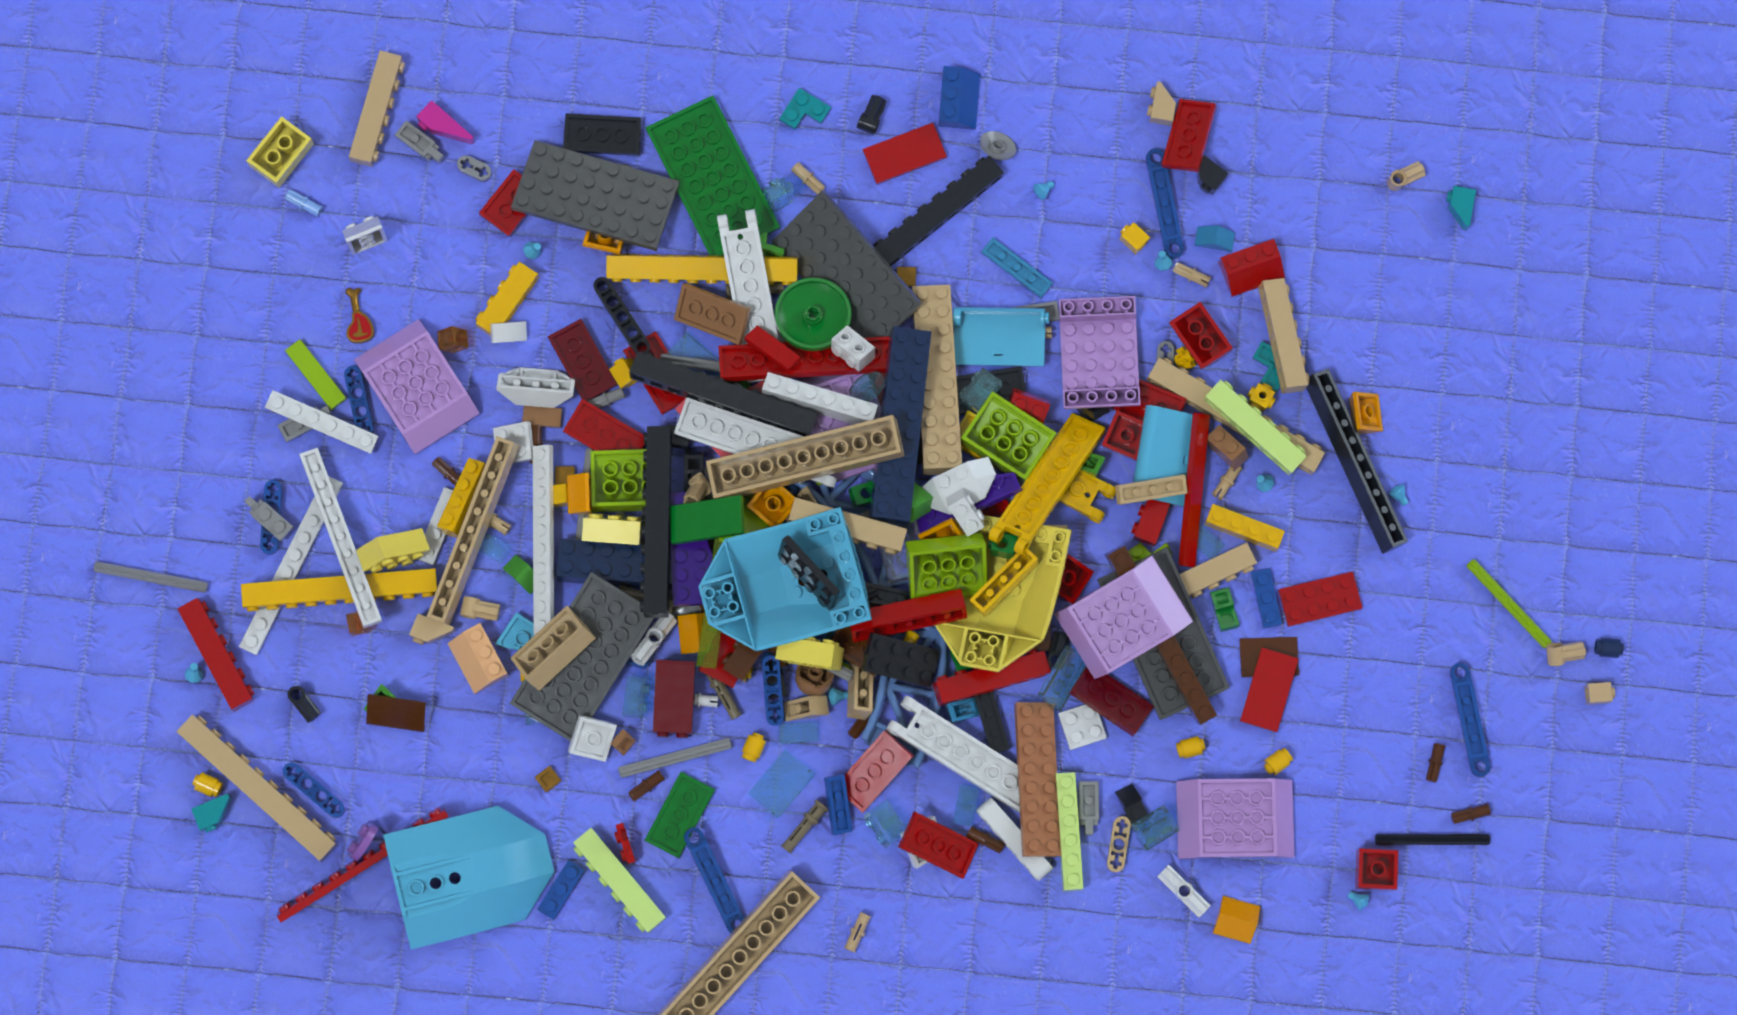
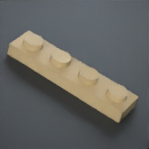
[1115,474,1187,505]

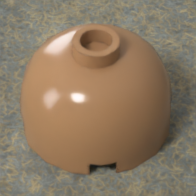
[795,665,834,696]

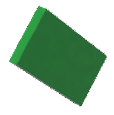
[670,495,744,545]
[644,772,715,859]

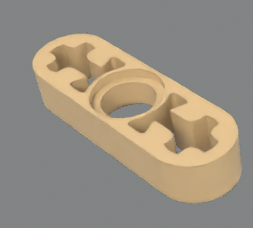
[1106,816,1131,873]

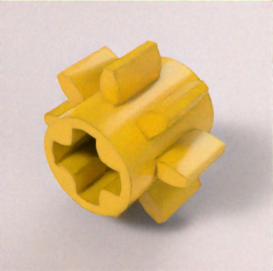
[1174,346,1196,369]

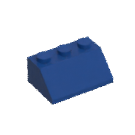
[938,66,980,130]

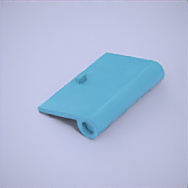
[953,307,1049,367]
[1133,405,1193,507]

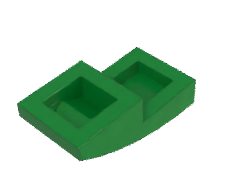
[1210,587,1240,632]

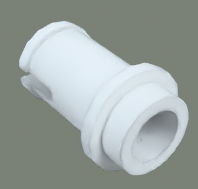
[694,692,718,708]

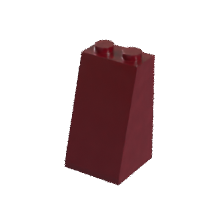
[653,660,696,739]

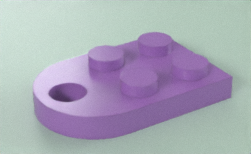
[347,822,378,861]

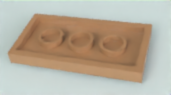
[674,283,751,345]

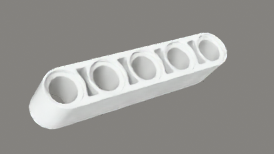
[976,797,1053,882]

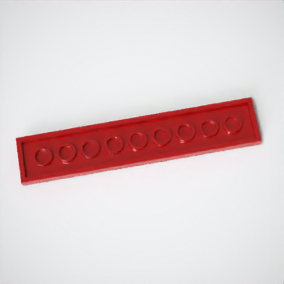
[718,336,890,381]
[277,807,449,923]

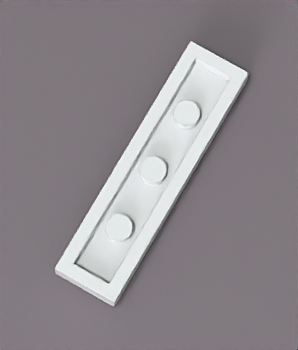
[417,487,453,566]

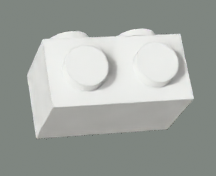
[831,325,875,372]
[946,488,985,537]

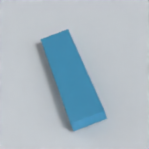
[981,238,1053,298]

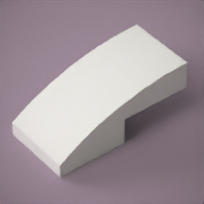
[490,321,527,343]

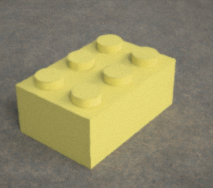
[246,116,314,188]
[582,513,645,545]
[356,528,430,573]
[775,637,844,672]

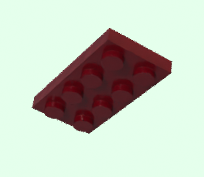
[547,319,618,401]
[1069,668,1154,737]

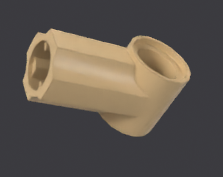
[1387,161,1426,191]
[683,472,712,504]
[460,596,500,621]
[1546,641,1586,666]

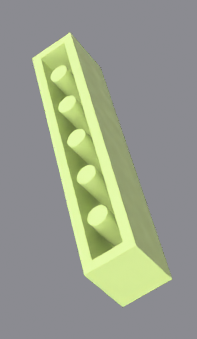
[1203,379,1307,475]
[1055,772,1084,892]
[573,828,666,934]

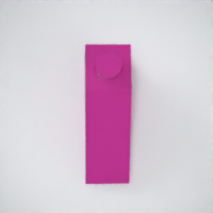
[416,100,475,144]

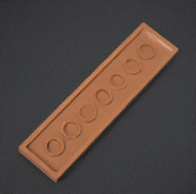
[1014,702,1062,857]

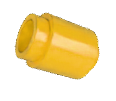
[741,732,766,763]
[1176,736,1205,759]
[1263,748,1293,775]
[192,772,223,797]

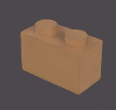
[1207,425,1249,470]

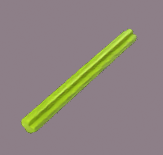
[1467,559,1552,648]

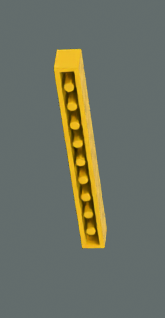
[606,254,798,285]
[241,568,437,612]

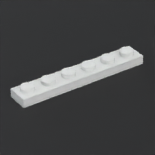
[265,390,379,454]

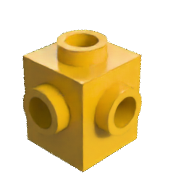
[1247,383,1276,413]

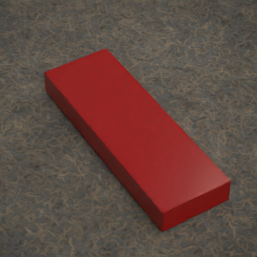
[745,325,801,372]

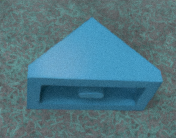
[1194,225,1235,252]
[946,697,979,724]

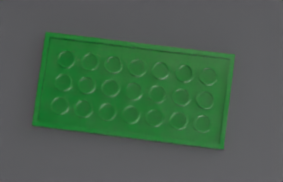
[645,95,780,256]

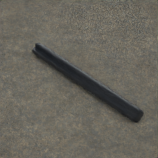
[1375,834,1490,845]

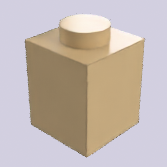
[1584,682,1615,705]

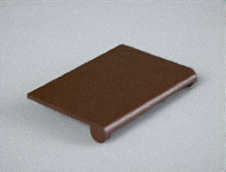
[1239,637,1299,677]
[366,694,426,732]

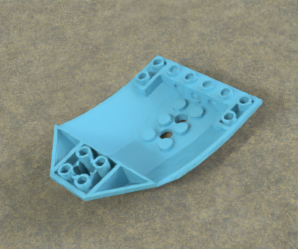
[698,507,872,651]
[383,806,554,949]

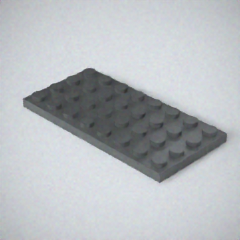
[511,140,679,251]
[772,190,923,338]
[1097,547,1230,720]
[509,572,654,742]

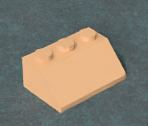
[447,623,509,694]

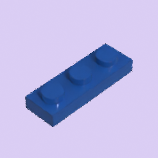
[1250,568,1282,629]
[824,774,852,835]
[537,860,585,920]

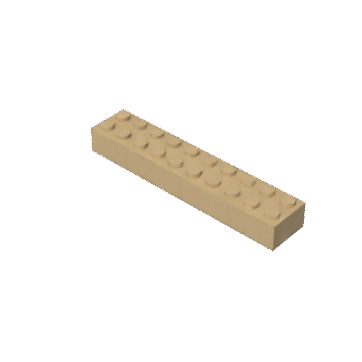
[912,285,962,475]
[706,415,905,499]
[657,870,820,1015]

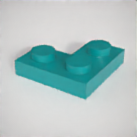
[779,88,831,130]
[1252,341,1280,393]

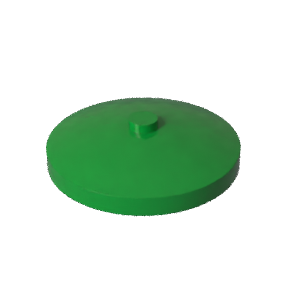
[775,278,851,351]

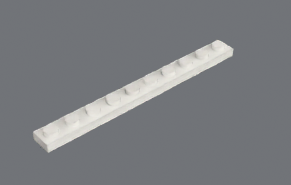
[533,444,554,635]
[299,448,382,628]
[239,476,343,656]

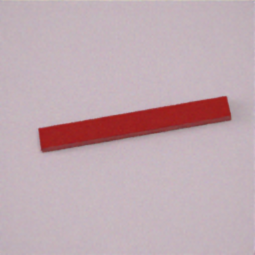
[1178,413,1210,567]

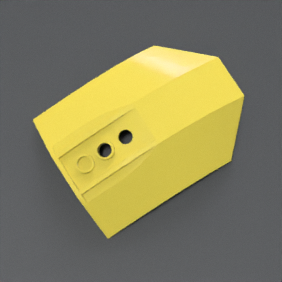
[935,515,1072,672]

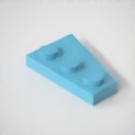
[495,612,534,651]

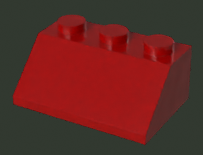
[1218,239,1285,297]
[1169,302,1233,370]

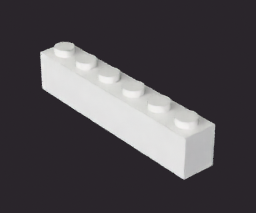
[762,372,878,425]

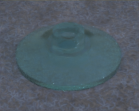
[850,371,885,402]

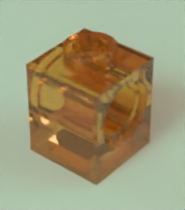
[437,326,468,353]
[346,612,371,636]

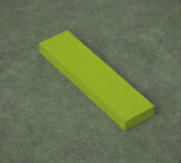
[285,339,347,411]

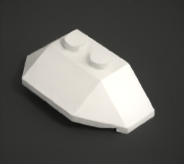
[496,367,575,408]
[922,457,997,515]

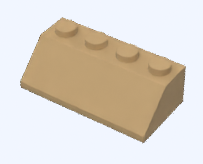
[511,606,596,691]

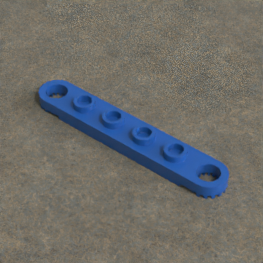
[1146,148,1184,259]
[1450,663,1490,777]
[684,827,744,933]

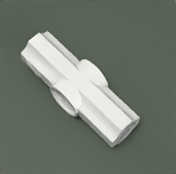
[630,613,677,666]
[1157,865,1211,918]

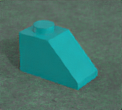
[1446,186,1476,230]
[191,793,231,833]

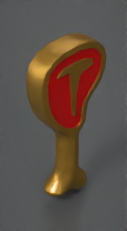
[345,288,374,344]

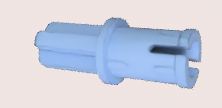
[285,190,323,217]

